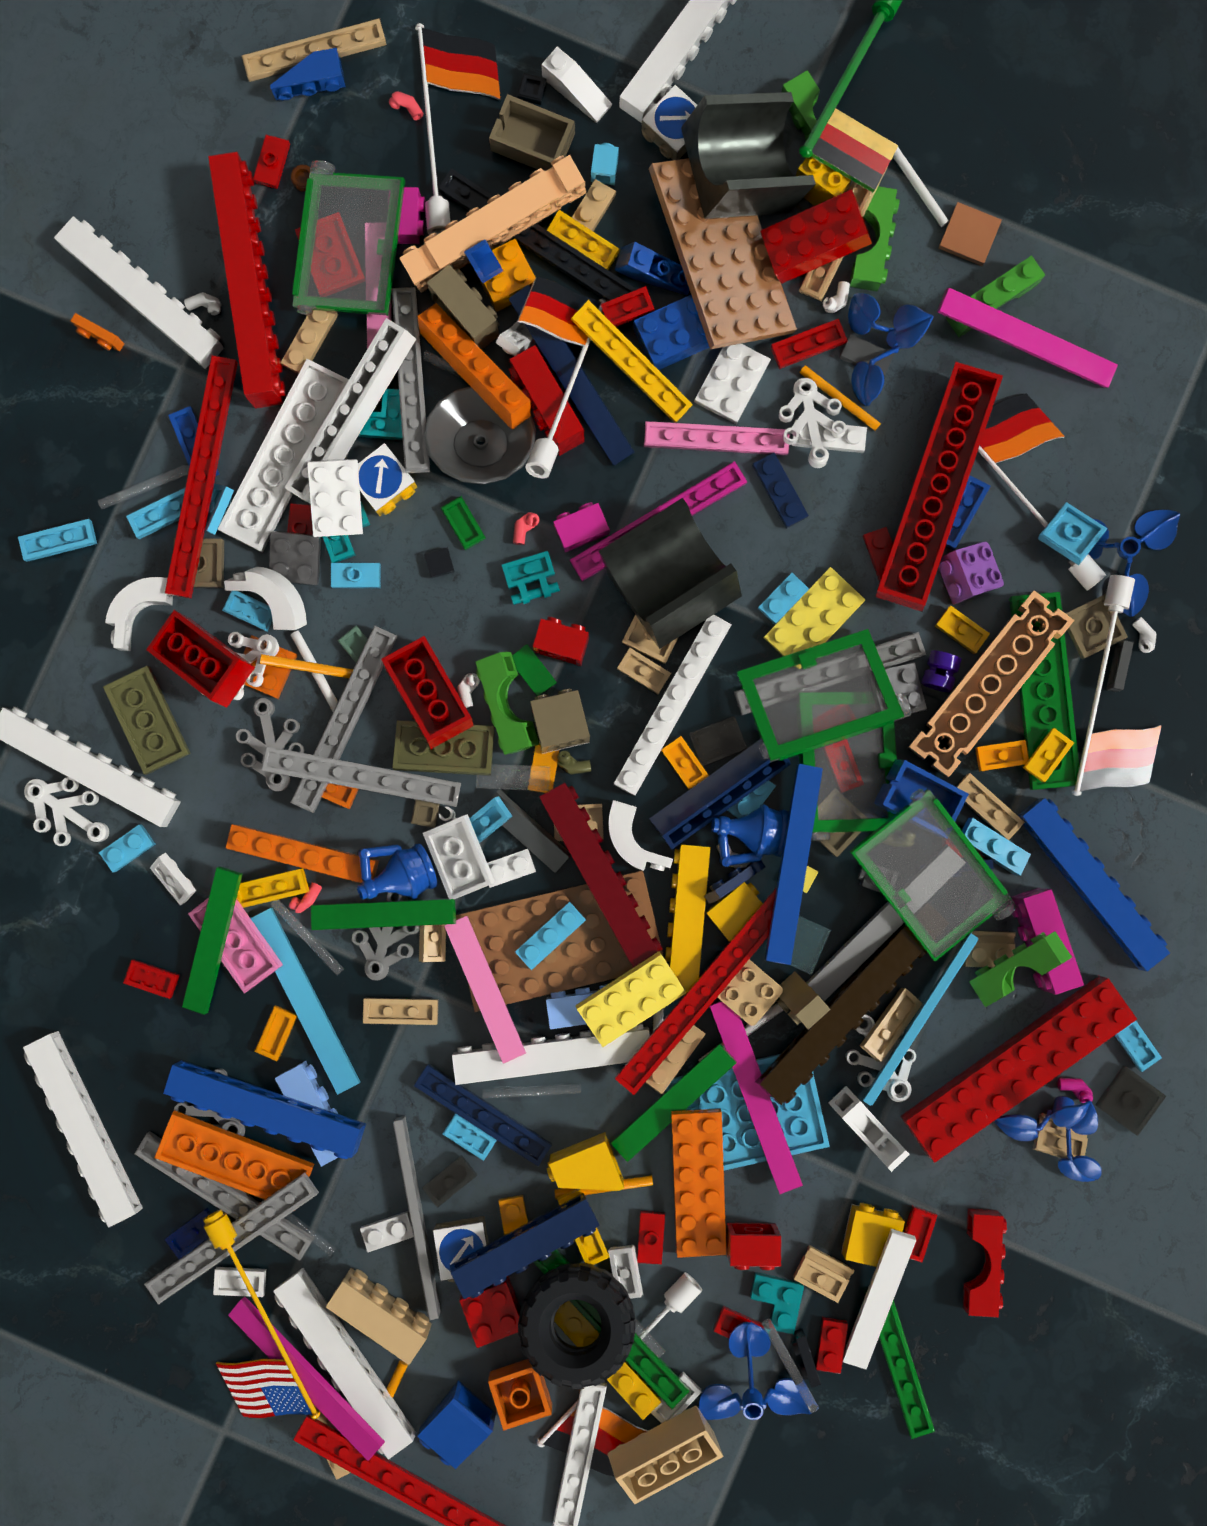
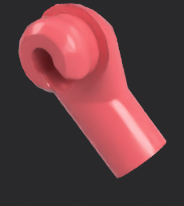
[389,91,424,121]
[513,513,540,545]
[289,882,322,913]

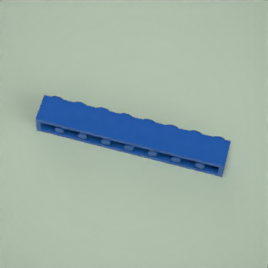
[1017,798,1170,971]
[163,1060,366,1159]

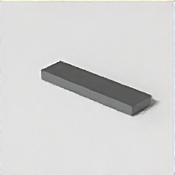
[486,789,571,873]

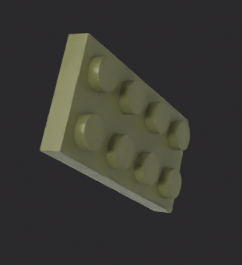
[103,666,191,775]
[392,720,495,776]

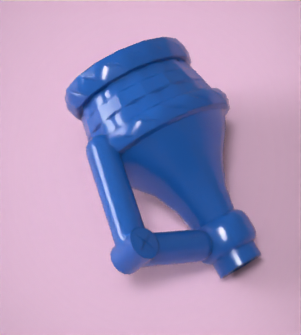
[711,804,789,867]
[357,844,437,900]

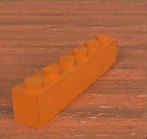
[417,303,531,430]
[225,824,379,883]

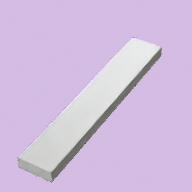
[843,1229,916,1369]
[552,1382,607,1526]

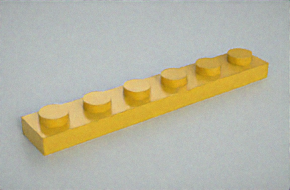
[571,300,693,423]
[554,1301,661,1420]

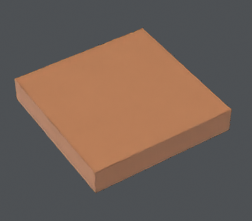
[938,202,1002,266]

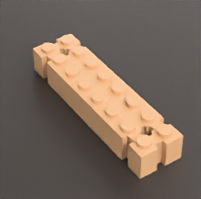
[400,155,586,293]
[908,591,1074,778]

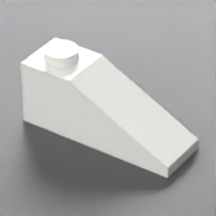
[541,47,612,123]

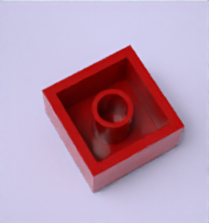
[533,617,589,666]
[726,1223,781,1270]
[459,1276,521,1348]

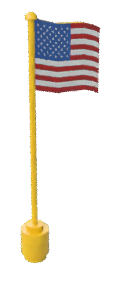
[203,1209,320,1419]

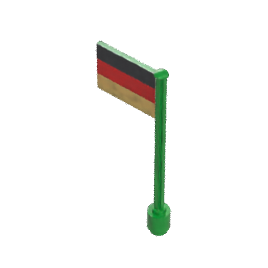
[799,0,903,193]

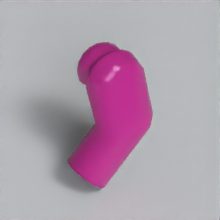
[1058,1078,1093,1103]

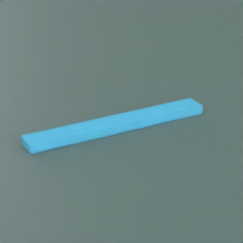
[251,908,360,1095]
[862,933,979,1106]

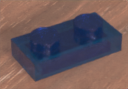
[164,1208,212,1259]

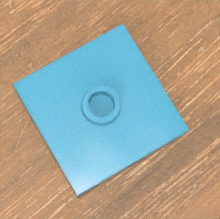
[1038,502,1107,566]

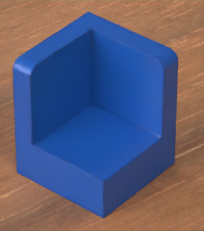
[465,240,503,284]

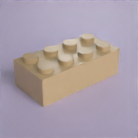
[326,1268,432,1365]
[607,1405,724,1504]

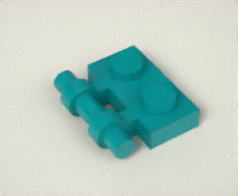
[502,551,560,605]

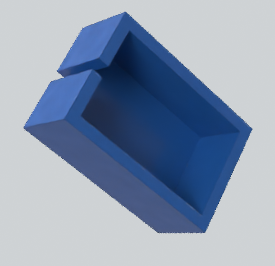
[633,295,709,370]
[874,759,969,838]

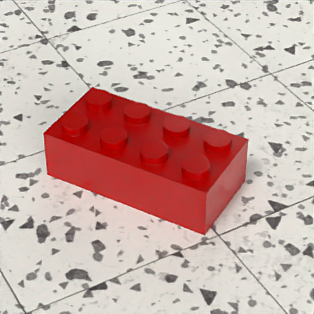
[760,189,872,284]
[508,345,584,456]
[146,610,255,708]
[381,636,474,749]

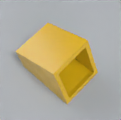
[546,1132,624,1191]

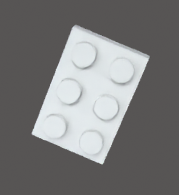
[694,344,771,424]
[307,459,363,537]
[423,814,495,899]

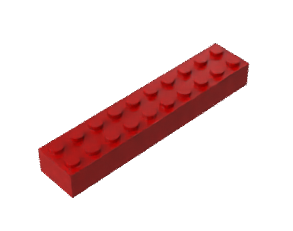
[208,152,286,409]
[876,362,1003,612]
[900,976,1137,1163]

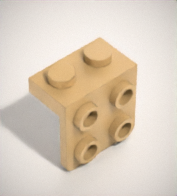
[717,959,783,1026]

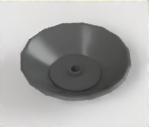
[424,387,536,484]

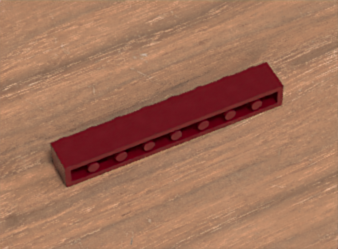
[539,783,663,968]

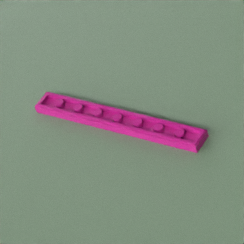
[937,288,1118,388]
[569,461,747,581]
[710,1001,803,1194]
[228,1297,385,1461]

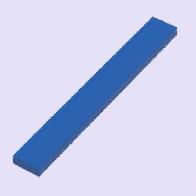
[764,764,823,965]

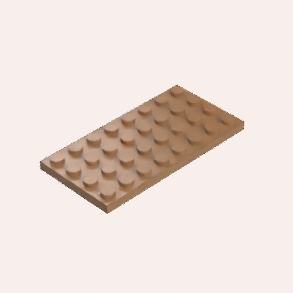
[649,158,797,349]
[456,870,664,1012]

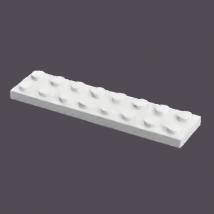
[218,359,349,553]

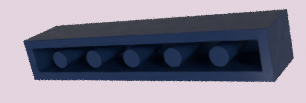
[649,739,791,850]
[450,1193,600,1300]

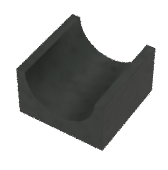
[681,92,816,219]
[599,498,742,649]

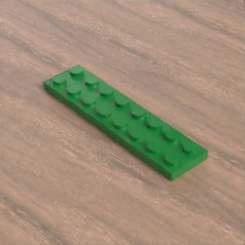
[1009,592,1079,790]

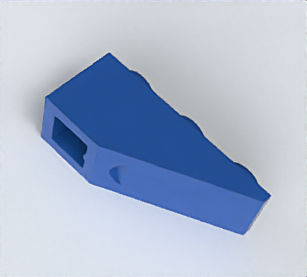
[270,48,346,100]
[615,242,690,295]

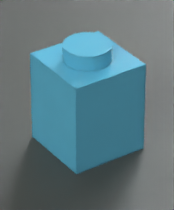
[591,143,619,185]

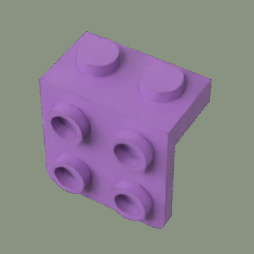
[938,542,1004,605]

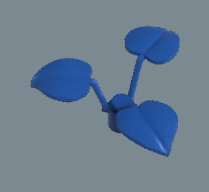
[848,293,934,406]
[1089,510,1180,617]
[995,1096,1102,1182]
[698,1322,812,1420]

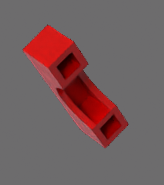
[963,1209,1007,1318]

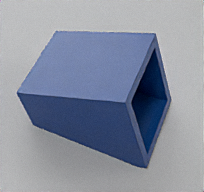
[417,1380,496,1469]

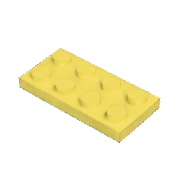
[764,567,866,671]
[575,951,686,1047]

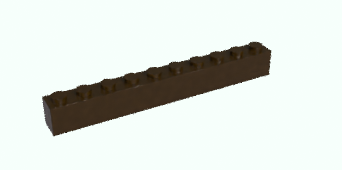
[755,902,949,1105]

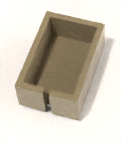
[489,94,575,171]
[427,264,500,350]

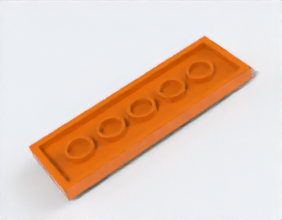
[671,1109,726,1258]
[154,1110,314,1211]

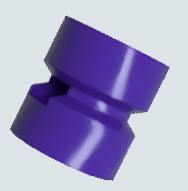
[921,650,962,693]

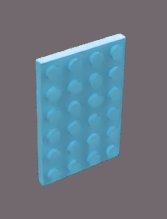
[665,1054,830,1171]

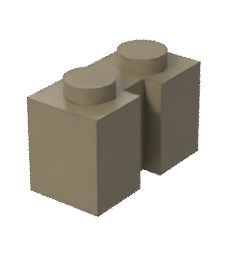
[777,972,831,1030]

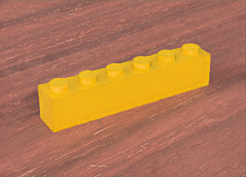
[665,845,710,993]

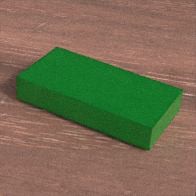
[441,496,486,550]
[512,644,557,696]

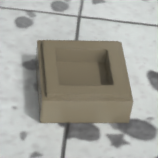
[411,800,440,828]

